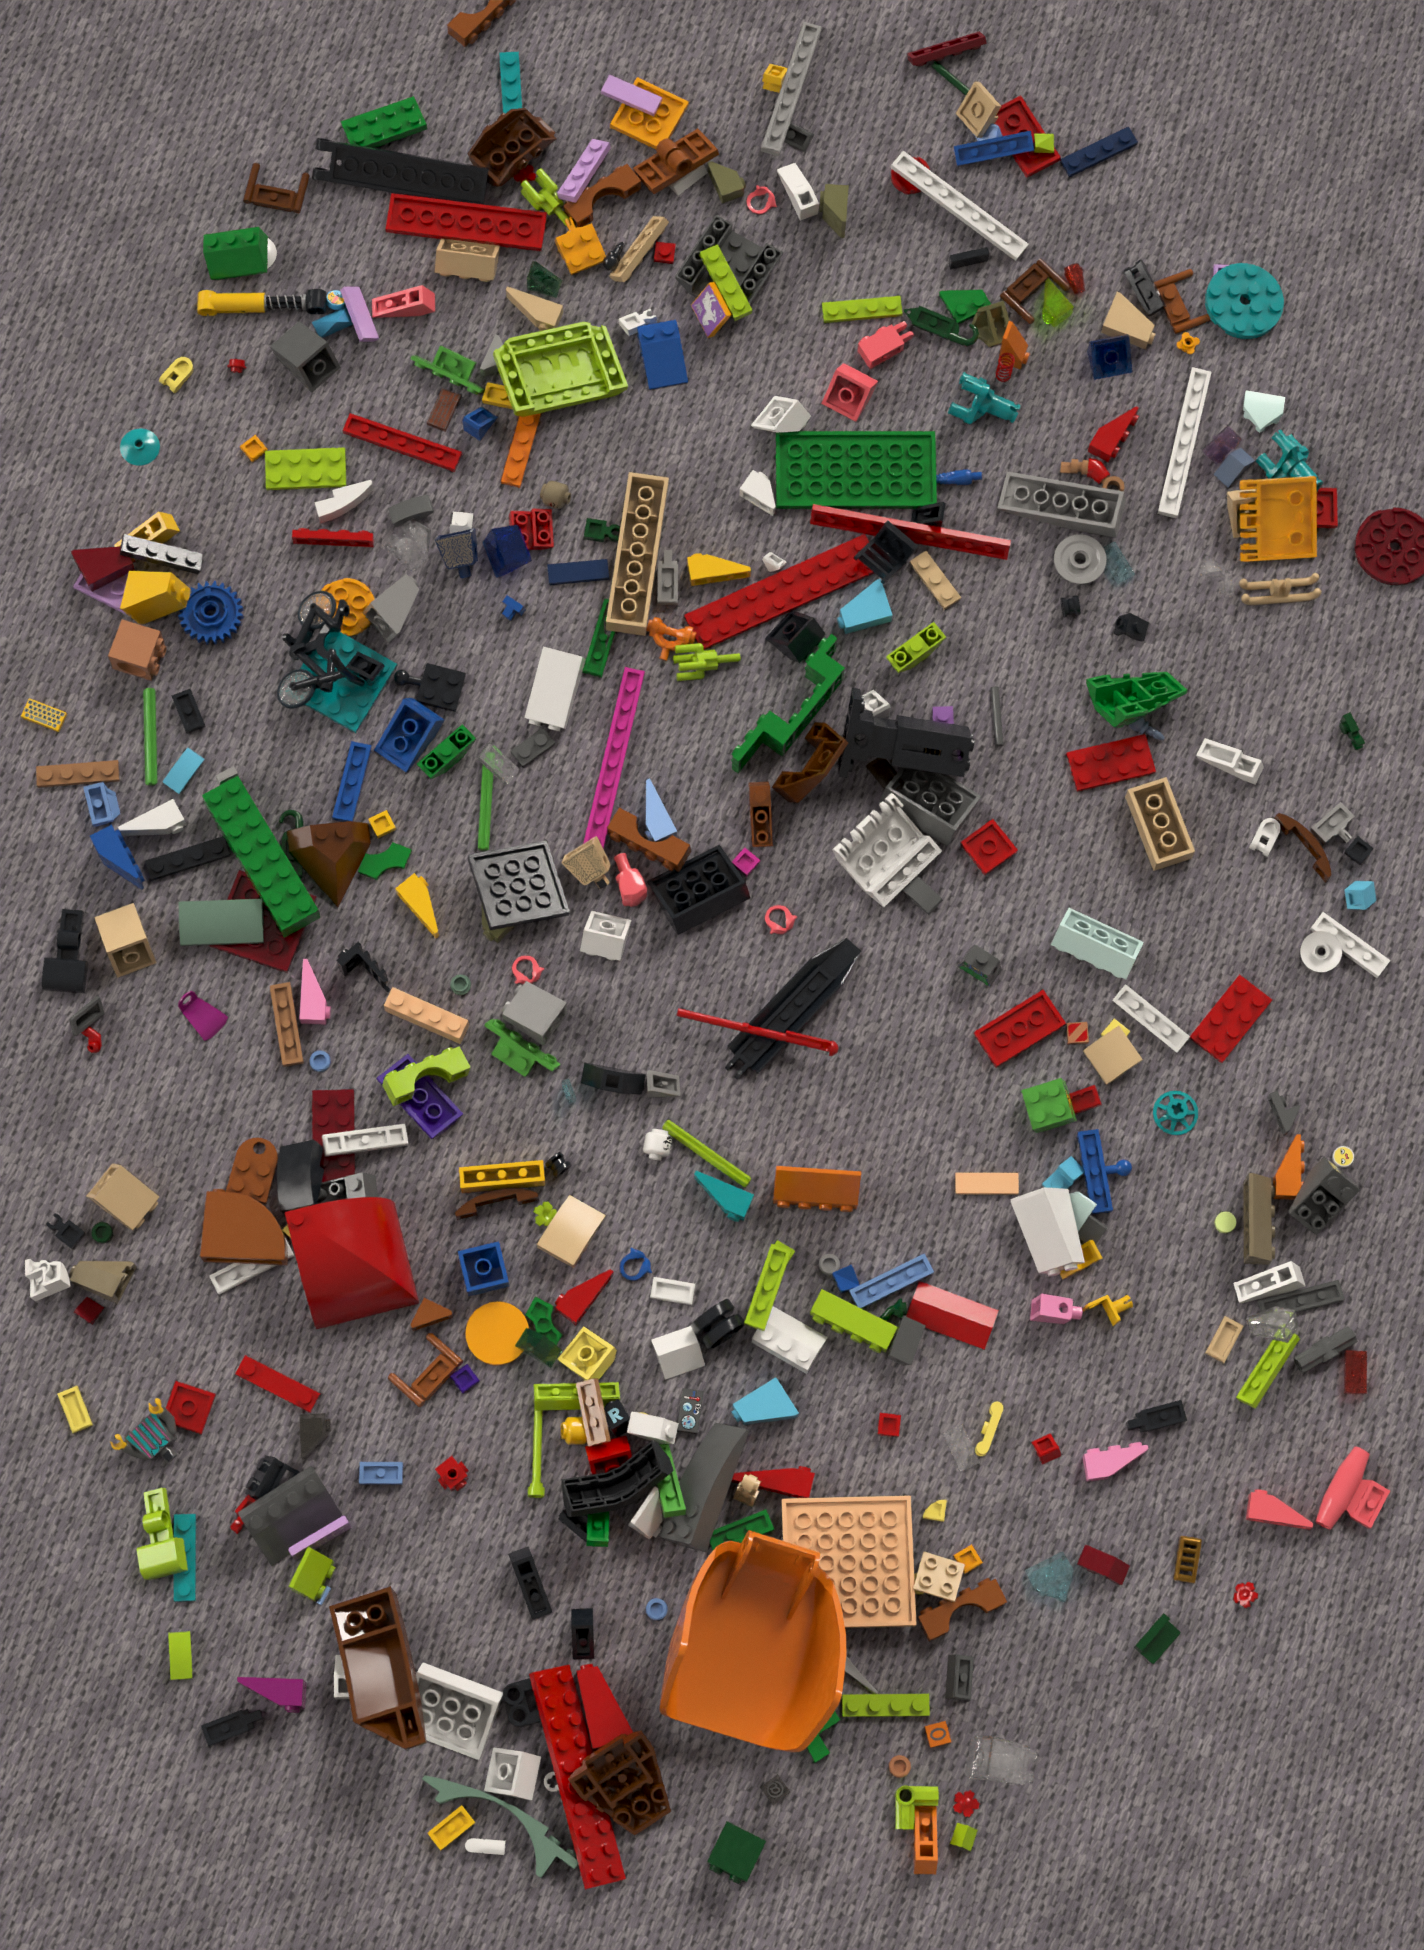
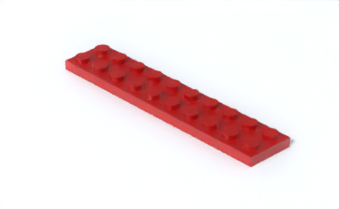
[684,534,874,650]
[529,1664,626,1890]

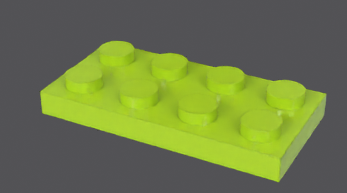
[265,447,347,490]

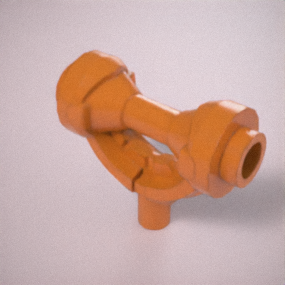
[646,617,696,661]

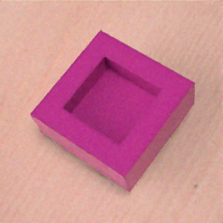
[732,847,760,877]

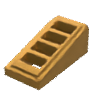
[1173,1536,1202,1584]

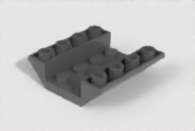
[675,215,783,304]

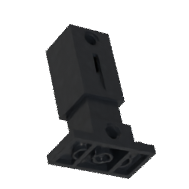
[837,688,974,778]

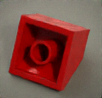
[585,1436,632,1475]

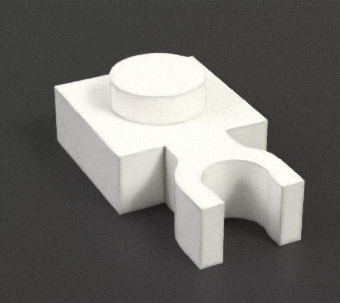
[619,309,657,336]

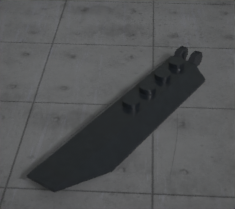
[725,938,862,1080]

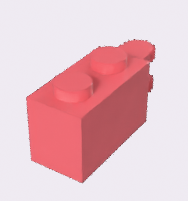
[857,321,914,369]

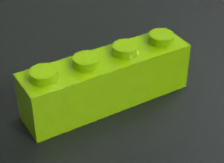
[810,1289,898,1353]

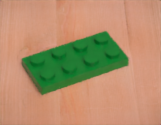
[341,96,428,148]

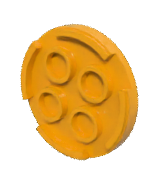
[315,578,374,636]
[465,1301,529,1366]

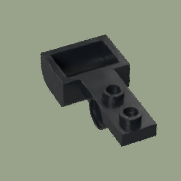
[42,909,88,994]

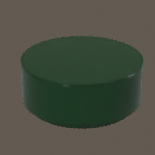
[91,1222,113,1244]

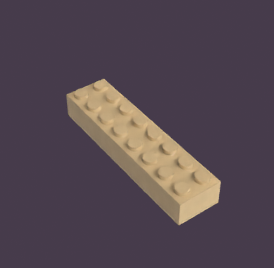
[606,472,669,636]

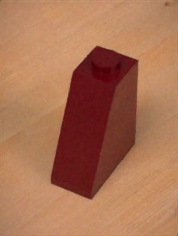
[71,546,136,592]

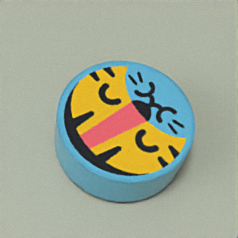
[326,290,345,310]

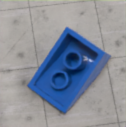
[637,320,688,390]
[374,698,445,772]

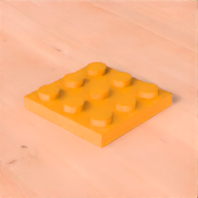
[610,77,689,149]

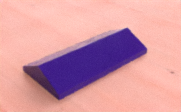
[376,1054,463,1140]

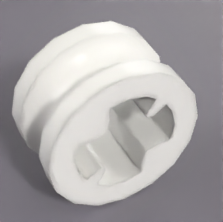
[544,1772,559,1792]

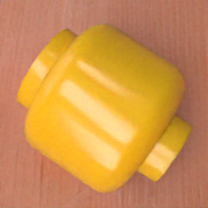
[561,1417,587,1445]

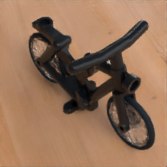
[277,591,365,709]

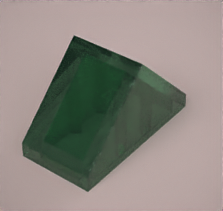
[527,261,563,298]
[515,1328,562,1368]

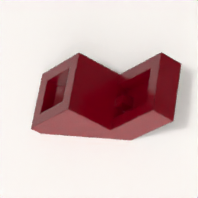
[1077,1545,1130,1585]

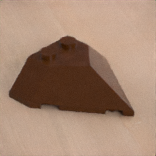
[286,821,371,908]

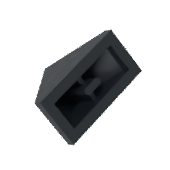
[911,502,946,528]

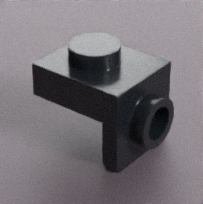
[1114,613,1149,642]

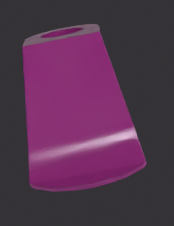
[178,991,228,1041]

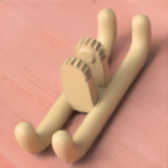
[1239,573,1321,605]

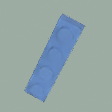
[849,1253,934,1309]

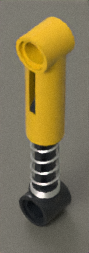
[197,289,326,316]

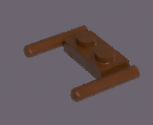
[243,163,310,214]
[1000,258,1071,324]

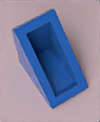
[462,407,498,441]

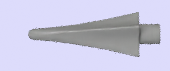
[845,1656,877,1694]

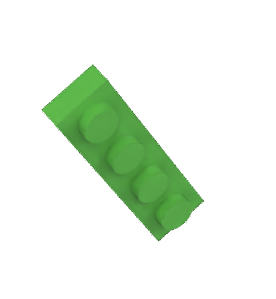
[656,1444,686,1518]

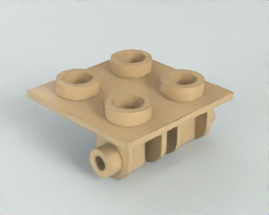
[913,1552,965,1602]

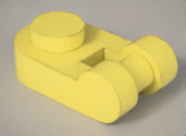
[159,357,194,393]

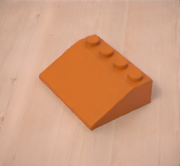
[773,1166,861,1212]

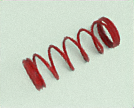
[996,353,1015,382]

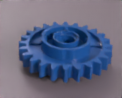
[178,581,244,645]

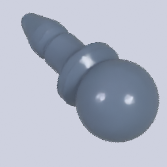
[1129,718,1165,740]

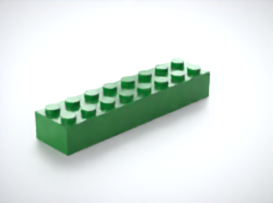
[202,776,320,938]

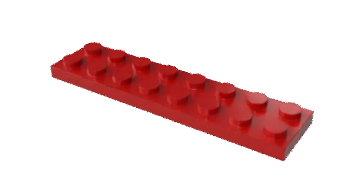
[385,193,547,252]

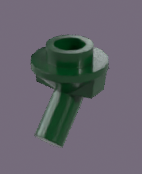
[879,1298,907,1321]

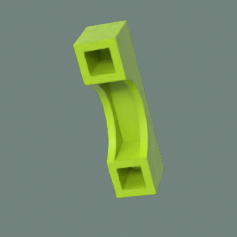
[382,1046,471,1106]

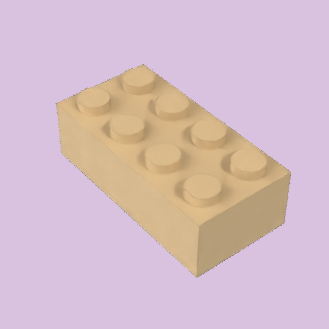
[1125,777,1195,871]

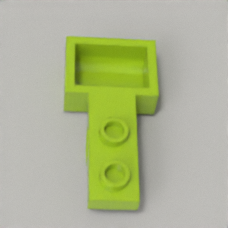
[137,1488,188,1580]

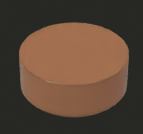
[889,1755,911,1778]

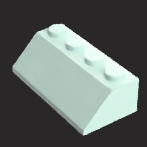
[1051,908,1144,979]

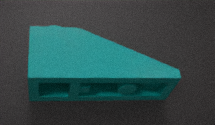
[694,1171,754,1222]

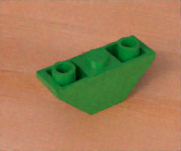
[417,724,476,779]

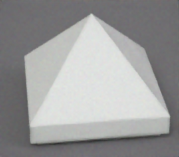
[762,552,787,572]

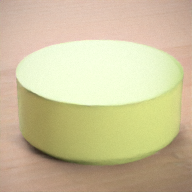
[1215,1212,1236,1234]

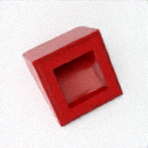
[1031,1433,1061,1465]

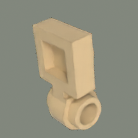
[733,1474,761,1507]

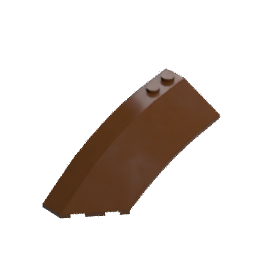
[329,1586,427,1750]

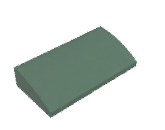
[179,899,264,946]

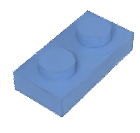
[359,1462,403,1485]

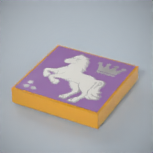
[691,282,732,338]

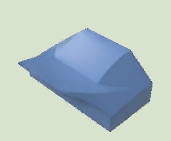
[83,782,121,827]

